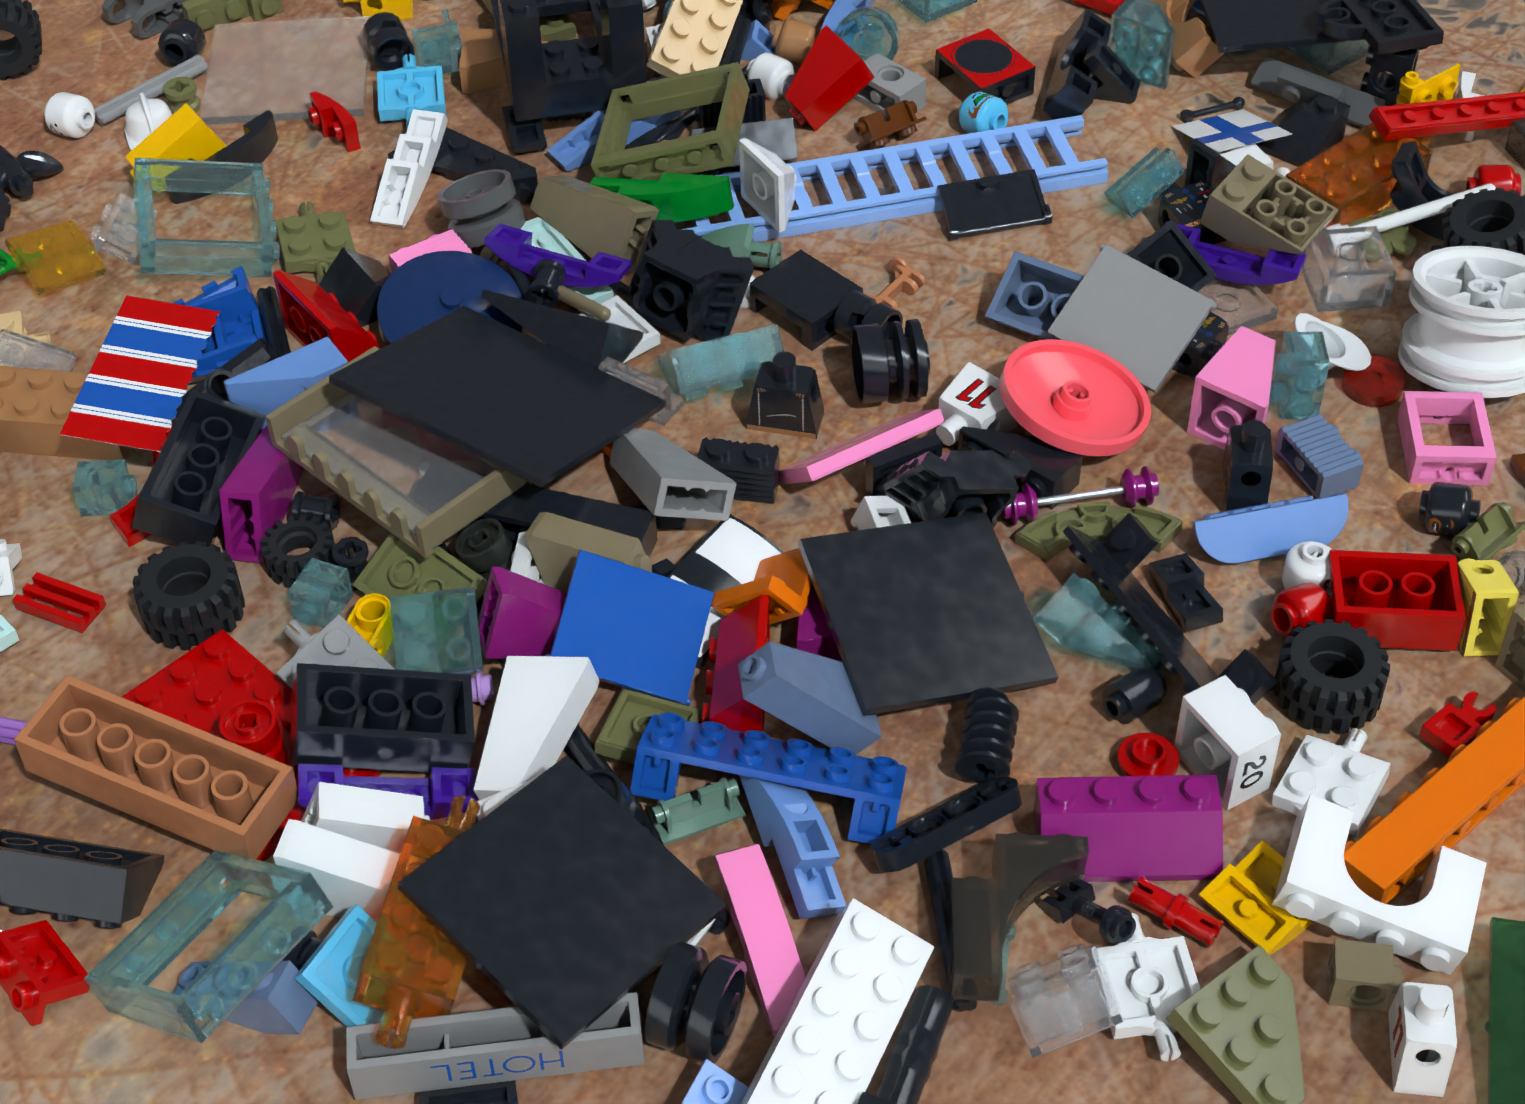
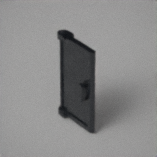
[937,169,1052,241]

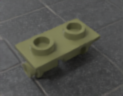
[1451,502,1525,563]

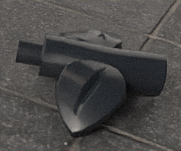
[0,145,64,197]

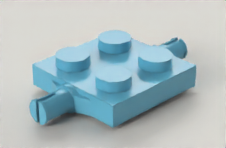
[377,54,446,128]

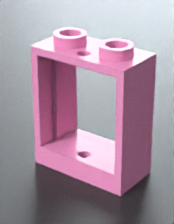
[1397,391,1497,486]

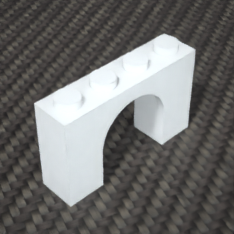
[1272,794,1487,975]

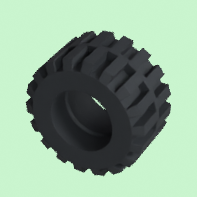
[0,0,42,80]
[1442,188,1525,255]
[133,541,245,650]
[1274,619,1390,734]

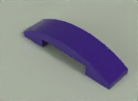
[1165,221,1307,285]
[485,224,633,287]
[298,764,478,820]

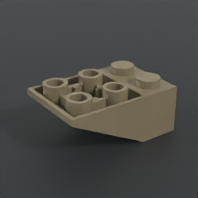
[1200,154,1339,255]

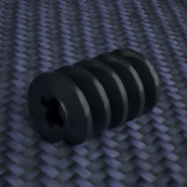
[955,687,1019,782]

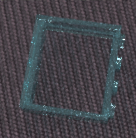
[133,158,280,277]
[84,850,333,1043]

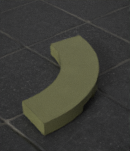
[1015,502,1183,561]

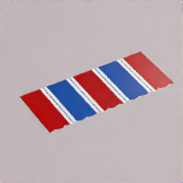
[59,295,220,452]

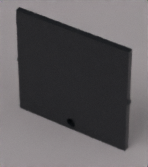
[798,512,1059,716]
[398,755,727,1050]

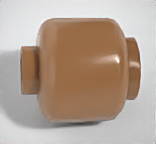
[770,18,816,65]

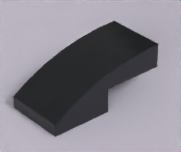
[502,105,547,154]
[1149,553,1223,632]

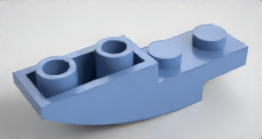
[739,775,846,919]

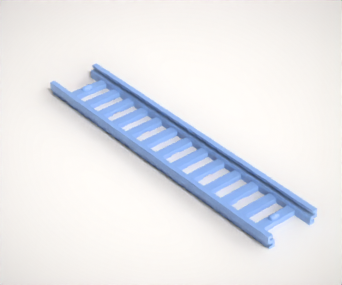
[674,115,1109,242]

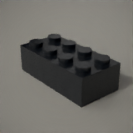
[132,389,266,547]
[291,663,475,772]

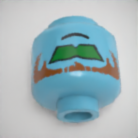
[959,92,1009,134]

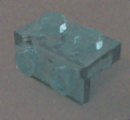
[412,9,462,74]
[1104,147,1185,218]

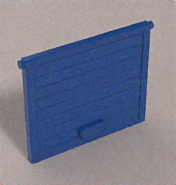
[546,550,714,706]

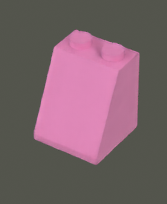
[1187,326,1276,450]

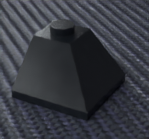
[1255,94,1350,172]
[1126,219,1217,292]

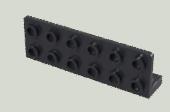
[1063,513,1277,705]

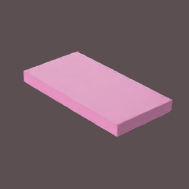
[780,408,944,484]

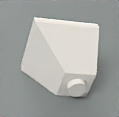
[739,138,797,233]

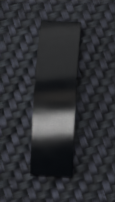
[164,110,278,204]

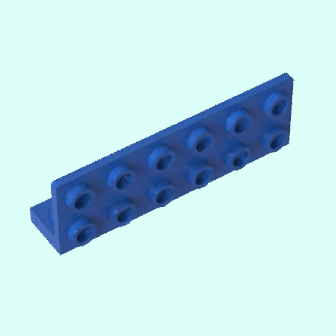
[630,713,907,844]

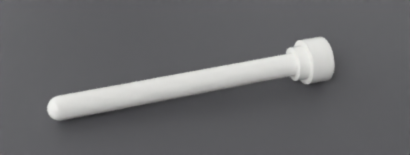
[1324,184,1496,254]

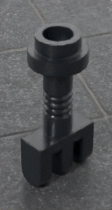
[1040,876,1136,943]

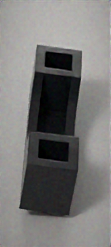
[1043,8,1112,119]

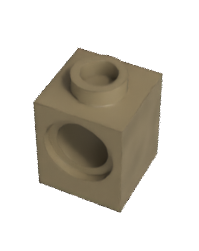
[1328,939,1402,1012]

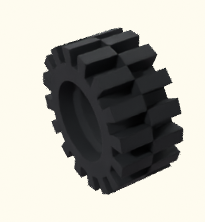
[260,514,336,589]

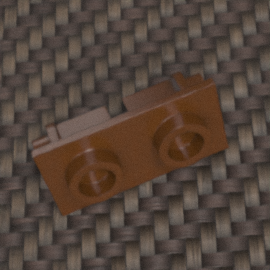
[854,100,927,150]

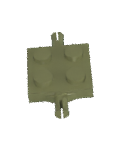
[275,202,356,284]

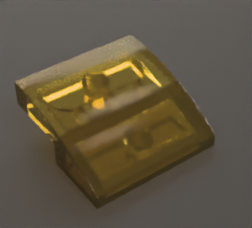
[5,220,106,295]

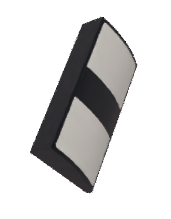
[667,514,784,669]

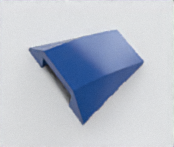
[174,266,268,385]

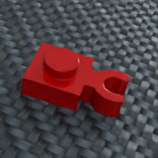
[1419,691,1497,758]

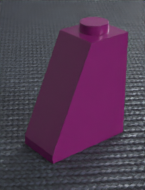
[475,567,567,659]

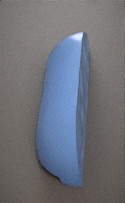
[1192,493,1349,563]

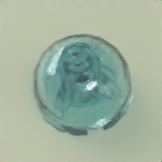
[836,6,900,61]

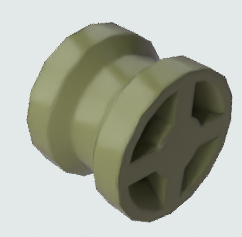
[163,77,201,114]

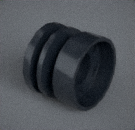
[851,319,930,404]

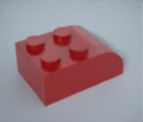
[1328,550,1466,651]

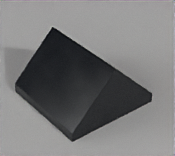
[319,247,391,327]

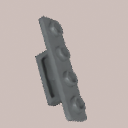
[1251,57,1385,130]

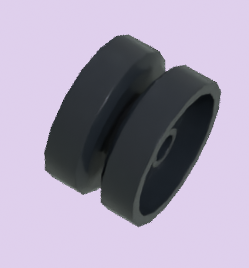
[645,941,747,1064]

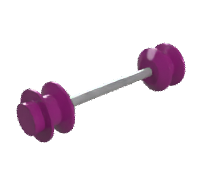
[1001,466,1159,526]

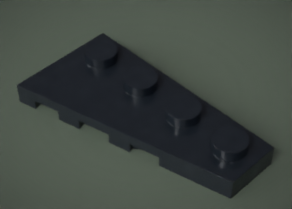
[388,127,535,181]

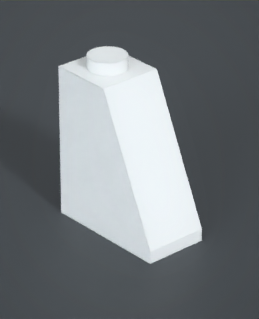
[301,782,430,857]

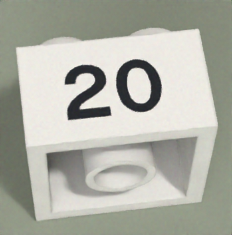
[1174,675,1281,810]

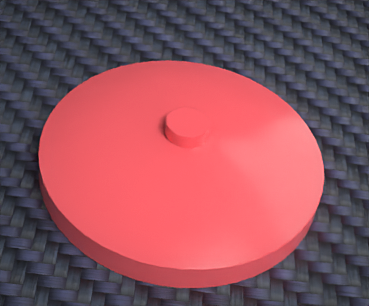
[999,339,1151,456]

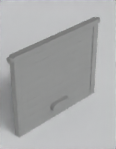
[1047,244,1218,393]

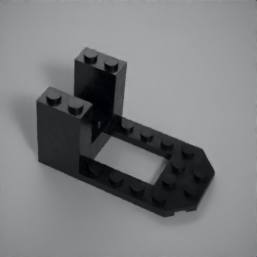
[490,0,647,122]

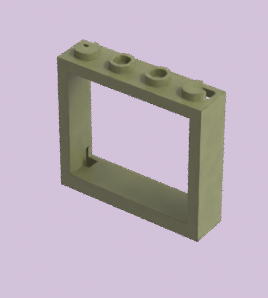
[591,62,750,180]

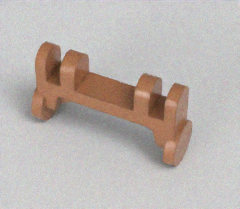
[863,257,926,310]

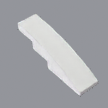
[370,109,448,228]

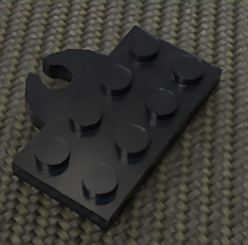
[1317,0,1444,55]

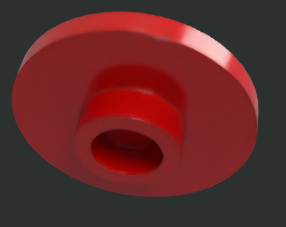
[1117,733,1179,776]

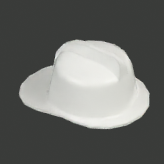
[124,93,173,150]
[1284,313,1371,374]

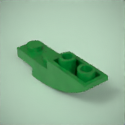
[589,173,734,222]

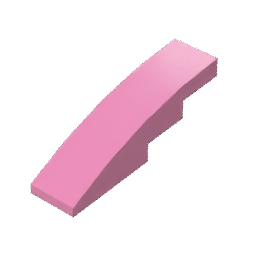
[715,844,806,1036]

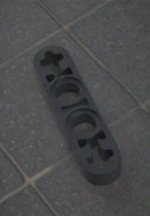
[872,777,1022,872]

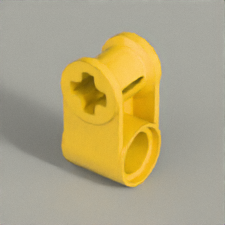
[347,593,397,658]

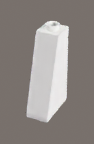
[474,656,600,800]
[273,819,443,934]

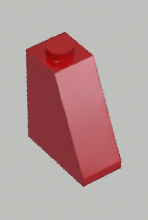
[784,25,875,131]

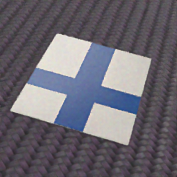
[1172,109,1292,152]

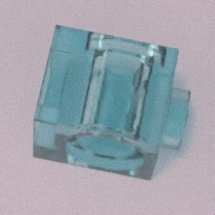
[72,459,137,517]
[287,558,353,628]

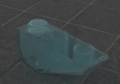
[1032,572,1163,671]

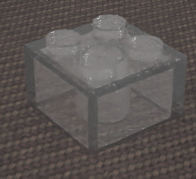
[1301,226,1397,312]

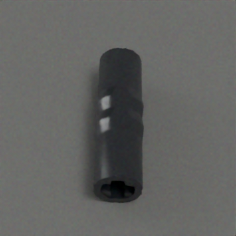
[876,985,954,1104]

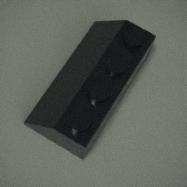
[0,828,165,928]

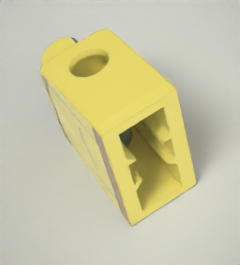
[1457,558,1519,657]

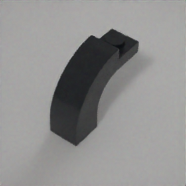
[1390,141,1453,241]

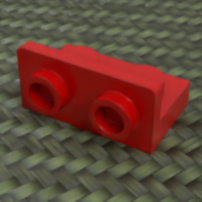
[0,920,92,1026]

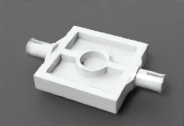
[1272,728,1391,836]
[1091,913,1200,1061]

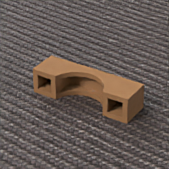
[1144,0,1224,78]

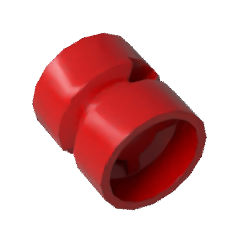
[218,699,287,764]

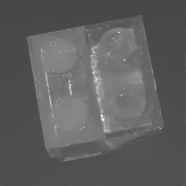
[1008,944,1123,1058]

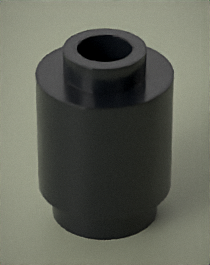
[1103,667,1167,724]

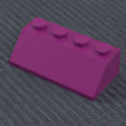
[1034,775,1223,883]

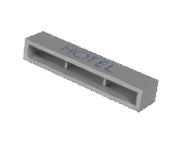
[346,992,645,1100]

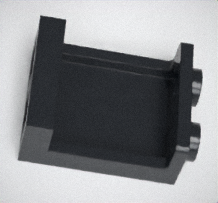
[749,249,863,351]

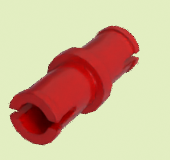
[1128,876,1224,948]

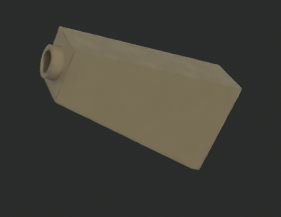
[530,175,659,272]

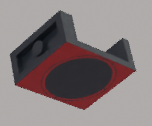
[935,28,1036,105]

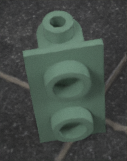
[647,777,746,846]

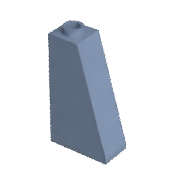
[738,641,882,754]

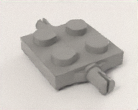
[277,614,395,689]

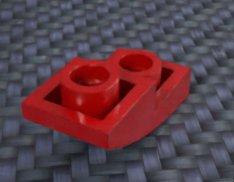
[307,91,361,152]

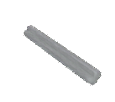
[95,55,208,126]

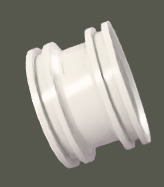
[1398,246,1525,398]

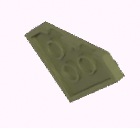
[1166,944,1305,1104]

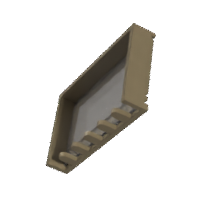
[265,346,532,558]

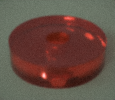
[1342,355,1405,408]

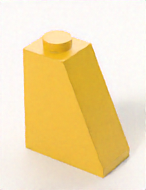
[125,103,226,193]

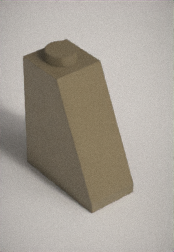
[524,512,652,593]

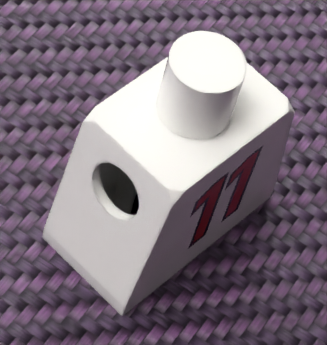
[936,362,1020,446]
[1388,982,1457,1097]

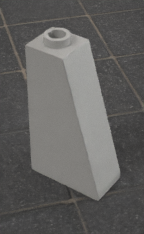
[609,428,736,521]

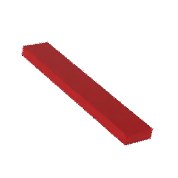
[1368,92,1525,141]

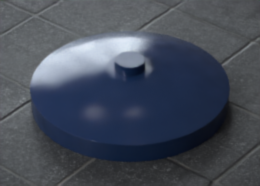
[377,251,524,346]

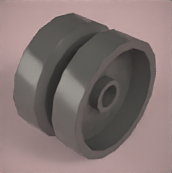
[437,169,526,248]

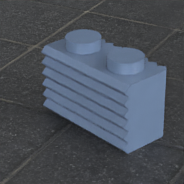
[1275,414,1364,498]

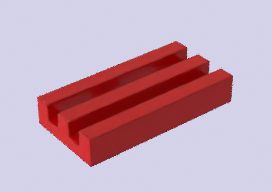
[12,572,106,633]

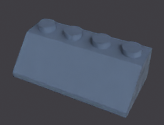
[985,251,1084,340]

